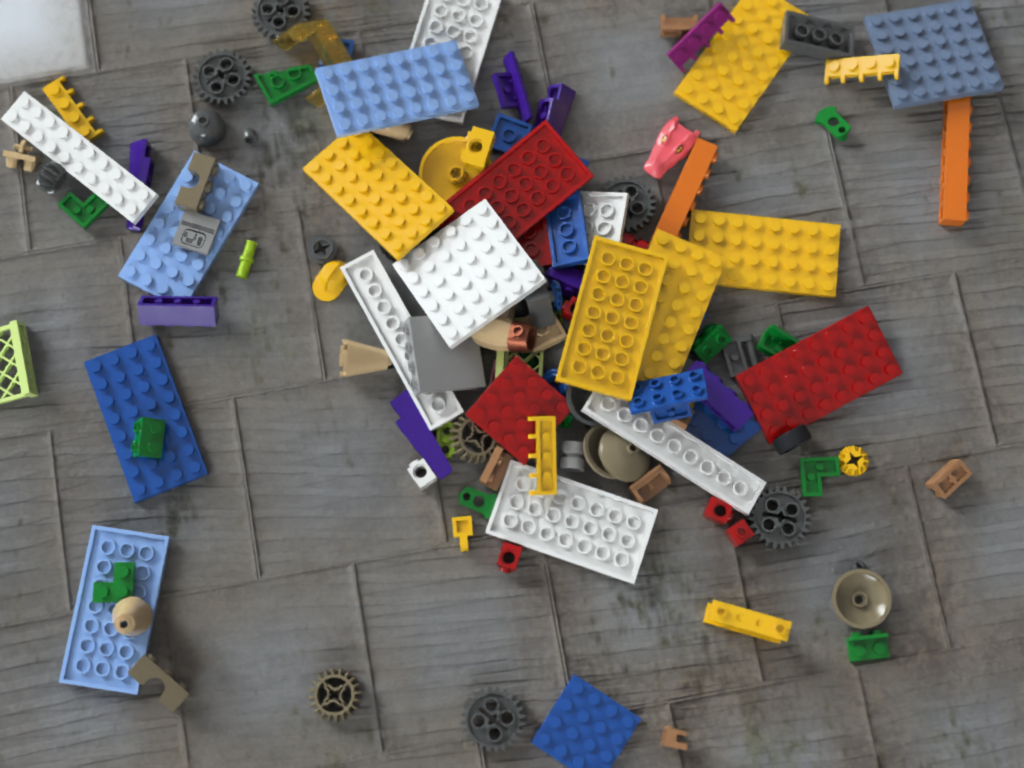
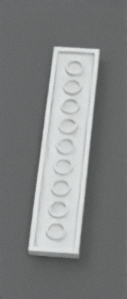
[1,91,159,225]
[340,250,464,431]
[581,392,767,516]

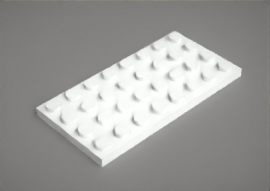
[410,0,502,125]
[485,460,658,585]

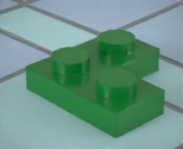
[57,191,110,230]
[799,456,840,498]
[93,562,136,603]

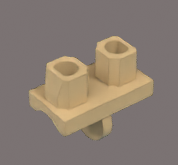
[3,140,43,172]

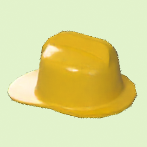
[312,260,348,301]

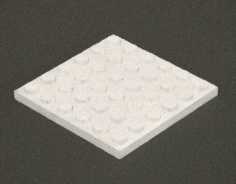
[392,199,547,350]

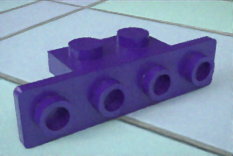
[492,51,533,123]

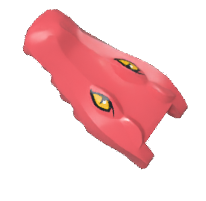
[643,116,701,180]

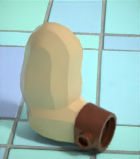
[471,303,537,353]

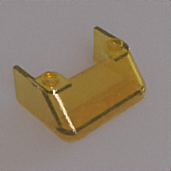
[272,19,353,107]

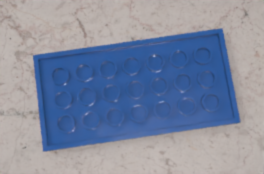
[84,334,209,503]

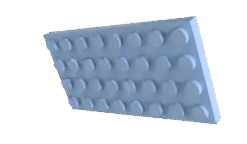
[315,40,479,139]
[118,150,260,296]
[59,525,171,695]

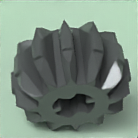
[36,161,67,194]

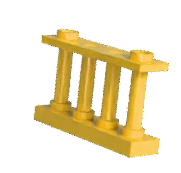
[703,599,792,644]

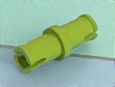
[236,240,258,280]

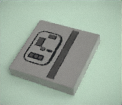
[172,209,222,257]

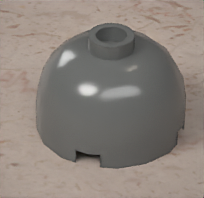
[188,109,226,147]

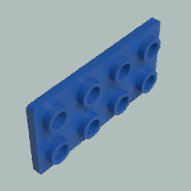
[628,369,708,424]

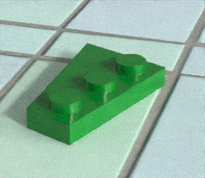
[253,64,318,107]

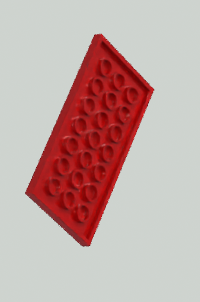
[438,120,594,240]
[734,306,903,445]

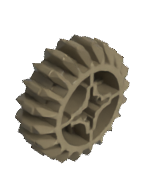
[449,414,500,464]
[308,668,363,723]

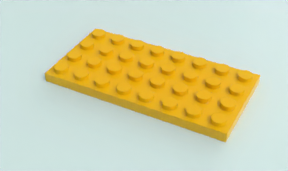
[674,0,807,134]
[302,132,454,261]
[688,209,841,298]
[637,228,727,382]
[555,235,669,401]

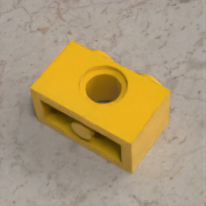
[460,126,496,171]

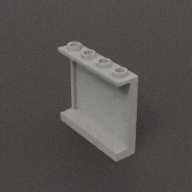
[402,316,486,397]

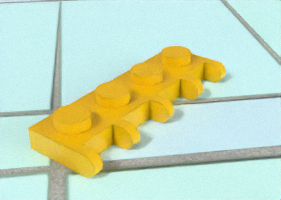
[824,54,901,85]
[42,76,105,142]
[528,416,557,495]

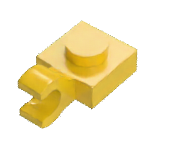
[452,516,473,552]

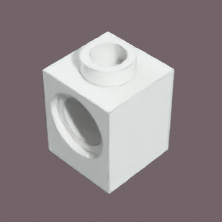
[407,458,437,491]

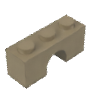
[175,152,220,214]
[127,654,189,712]

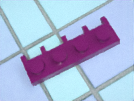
[666,2,736,73]

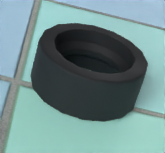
[772,424,812,455]

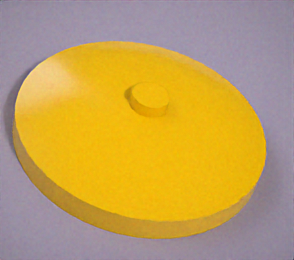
[419,136,492,201]

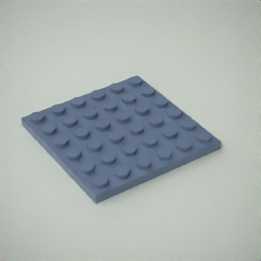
[864,0,1004,110]

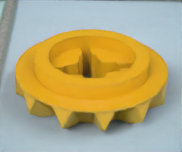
[838,445,869,476]

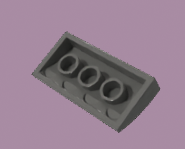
[779,10,855,60]

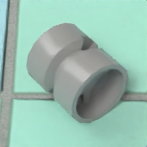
[560,441,585,472]

